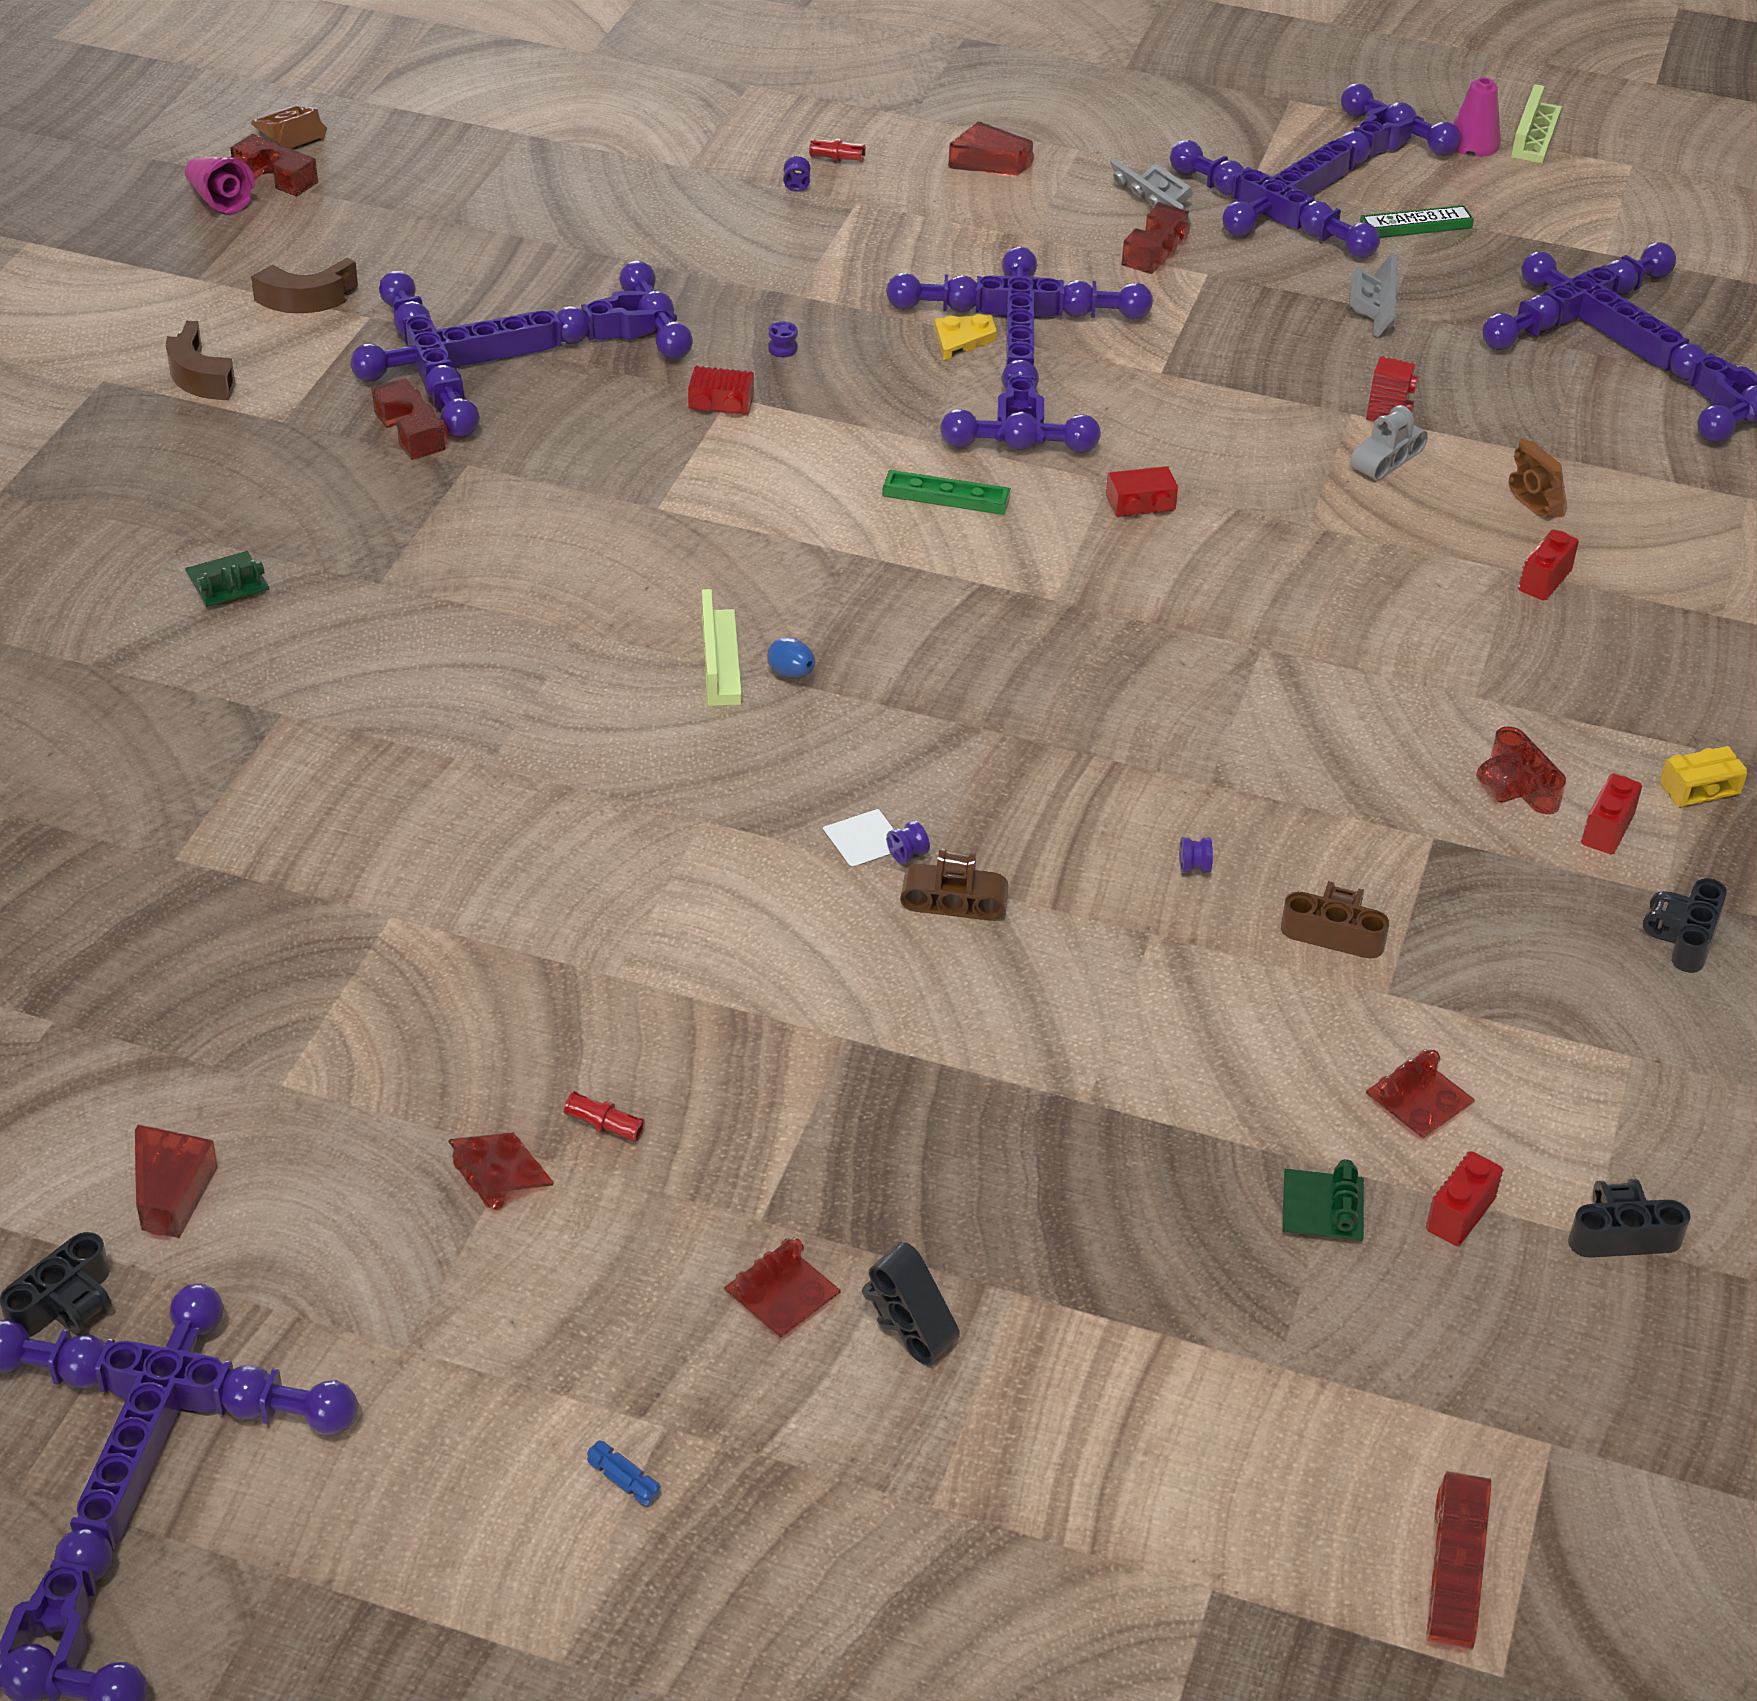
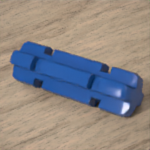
[587,1440,661,1506]

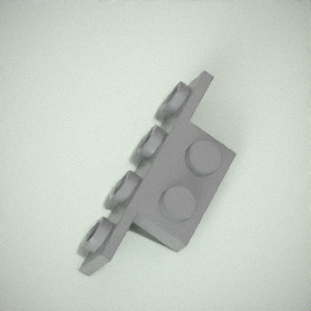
[1110,158,1193,228]
[1350,253,1398,338]

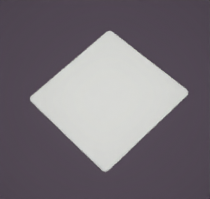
[823,809,893,867]

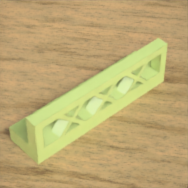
[1511,84,1562,164]
[702,589,741,706]

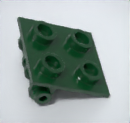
[185,551,270,607]
[1282,1159,1364,1241]

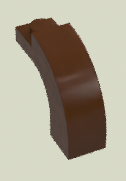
[251,257,358,313]
[166,320,235,400]

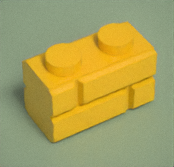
[1660,746,1747,808]

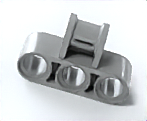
[1350,405,1428,481]

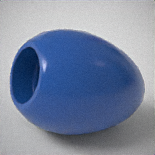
[767,637,815,678]

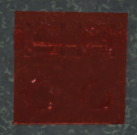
[1366,1049,1475,1138]
[448,1132,554,1210]
[724,1237,841,1338]

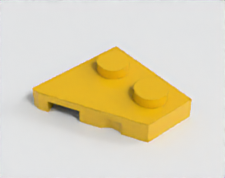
[934,314,997,360]

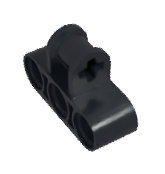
[1643,878,1727,973]
[1568,1179,1691,1258]
[0,1232,112,1337]
[862,1241,960,1366]

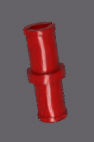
[809,139,866,162]
[564,1091,645,1143]

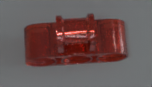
[1476,726,1566,815]

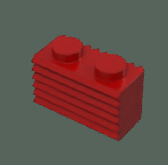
[1366,356,1419,421]
[688,365,754,415]
[1106,466,1178,518]
[1518,529,1579,601]
[1581,773,1643,855]
[1426,1151,1504,1246]

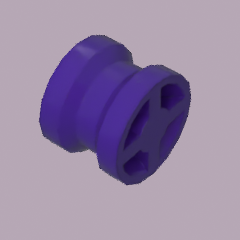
[783,156,811,191]
[768,321,798,358]
[886,820,930,864]
[1179,837,1213,873]

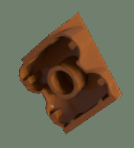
[251,105,327,153]
[1508,439,1568,517]

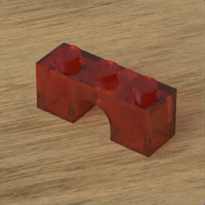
[230,134,318,197]
[1121,202,1190,274]
[372,378,448,460]

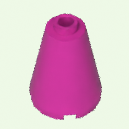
[1453,77,1501,157]
[185,157,255,214]

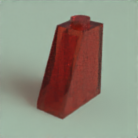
[948,121,1034,176]
[135,1124,218,1239]

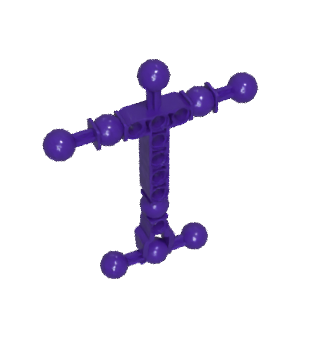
[1169,83,1461,258]
[1482,242,1757,443]
[886,246,1153,453]
[350,261,693,437]
[0,1283,359,1701]

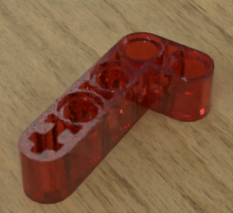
[1426,1471,1491,1650]

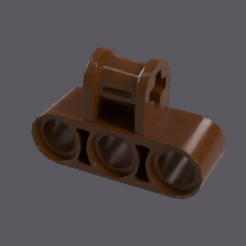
[900,847,1009,921]
[1281,881,1389,959]

